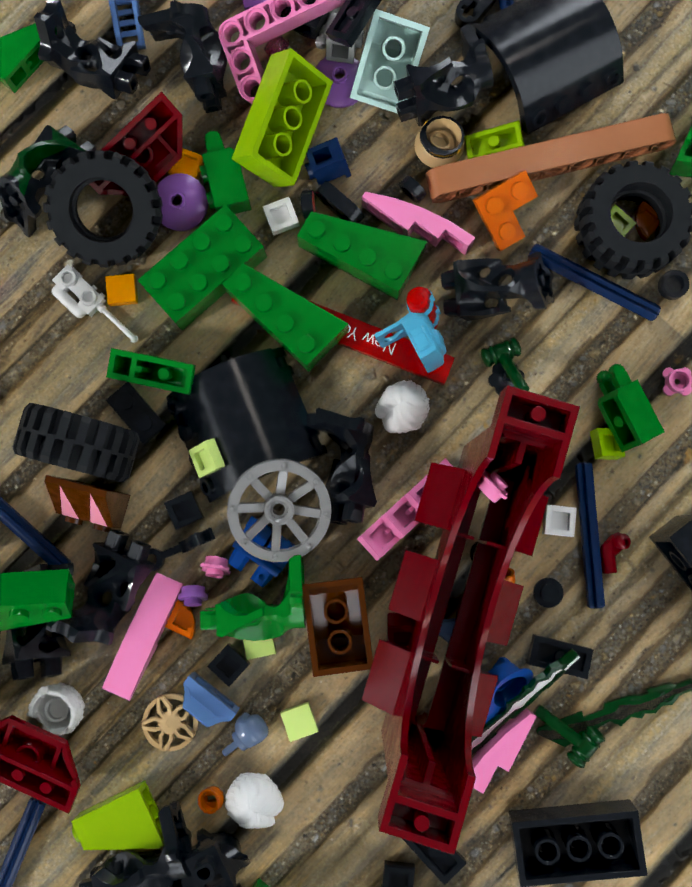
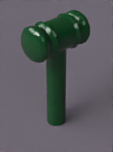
[481,337,530,391]
[533,704,605,768]

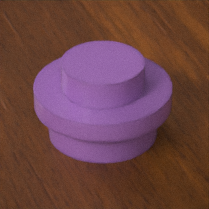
[178,585,208,607]

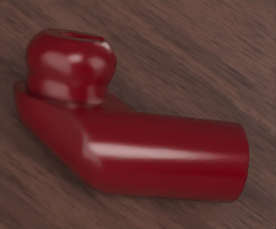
[600,532,631,574]

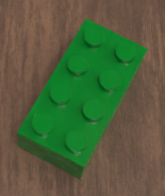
[138,204,267,330]

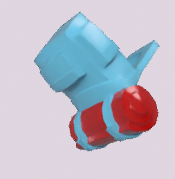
[374,286,447,373]

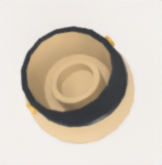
[414,116,465,168]

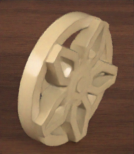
[142,693,199,751]

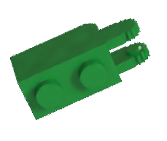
[199,130,252,214]
[596,364,665,452]

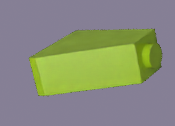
[71,780,164,850]

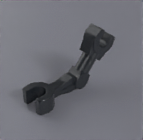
[149,528,216,571]

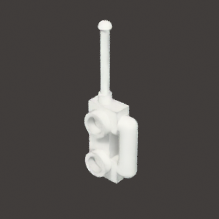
[52,264,138,343]

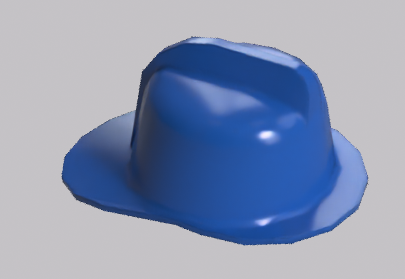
[485,657,533,724]

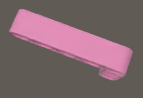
[218,0,346,104]

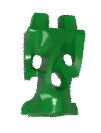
[200,555,306,641]

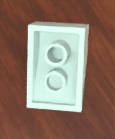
[350,9,430,114]

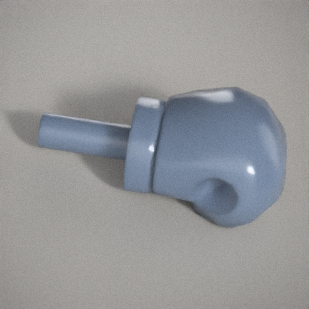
[222,712,269,757]

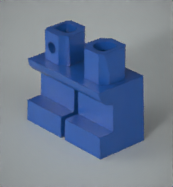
[228,516,295,587]

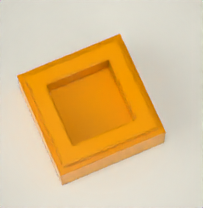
[169,148,204,180]
[105,273,138,307]

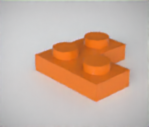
[472,170,538,251]

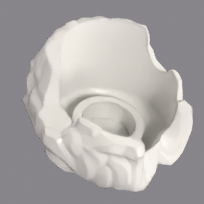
[375,380,430,434]
[26,682,85,736]
[224,772,284,829]

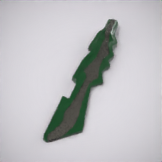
[536,678,692,747]

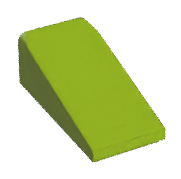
[464,120,525,159]

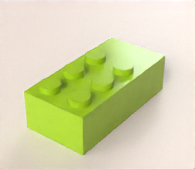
[231,48,333,188]

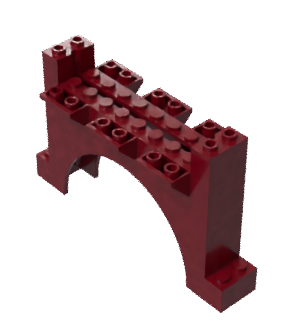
[362,385,580,855]

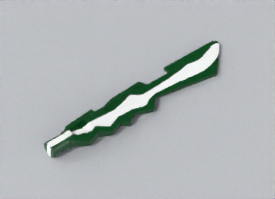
[472,648,580,755]

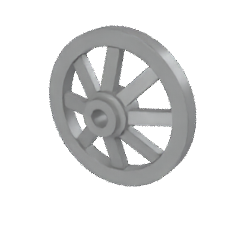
[227,459,331,562]

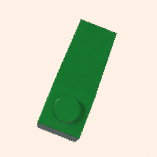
[0,23,57,93]
[106,348,196,395]

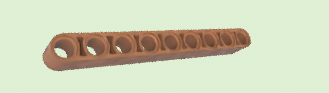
[425,113,677,203]

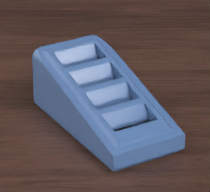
[108,0,146,50]

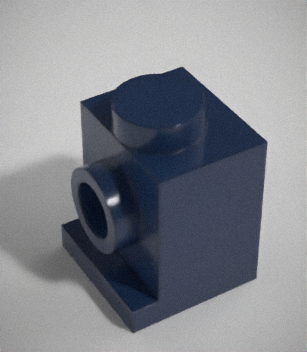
[305,137,352,185]

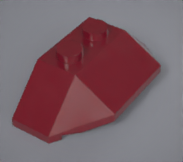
[89,91,183,196]
[0,715,81,814]

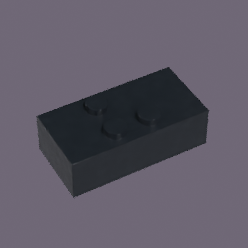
[509,799,648,887]

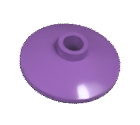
[316,58,360,108]
[157,173,208,231]

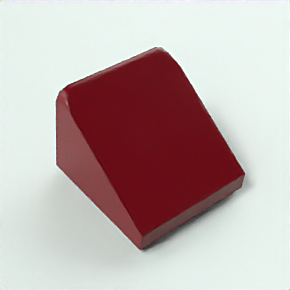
[387,613,417,648]

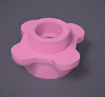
[662,367,692,396]
[477,470,508,503]
[200,556,231,579]

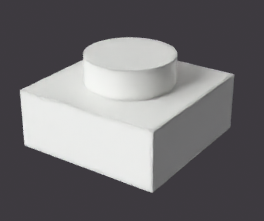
[262,197,300,236]
[542,505,577,537]

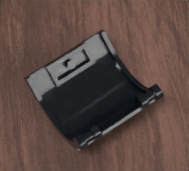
[471,0,624,135]
[166,347,328,503]

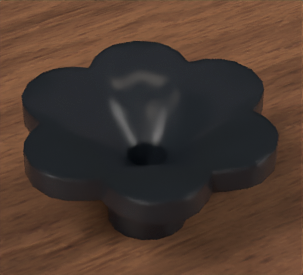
[488,362,525,395]

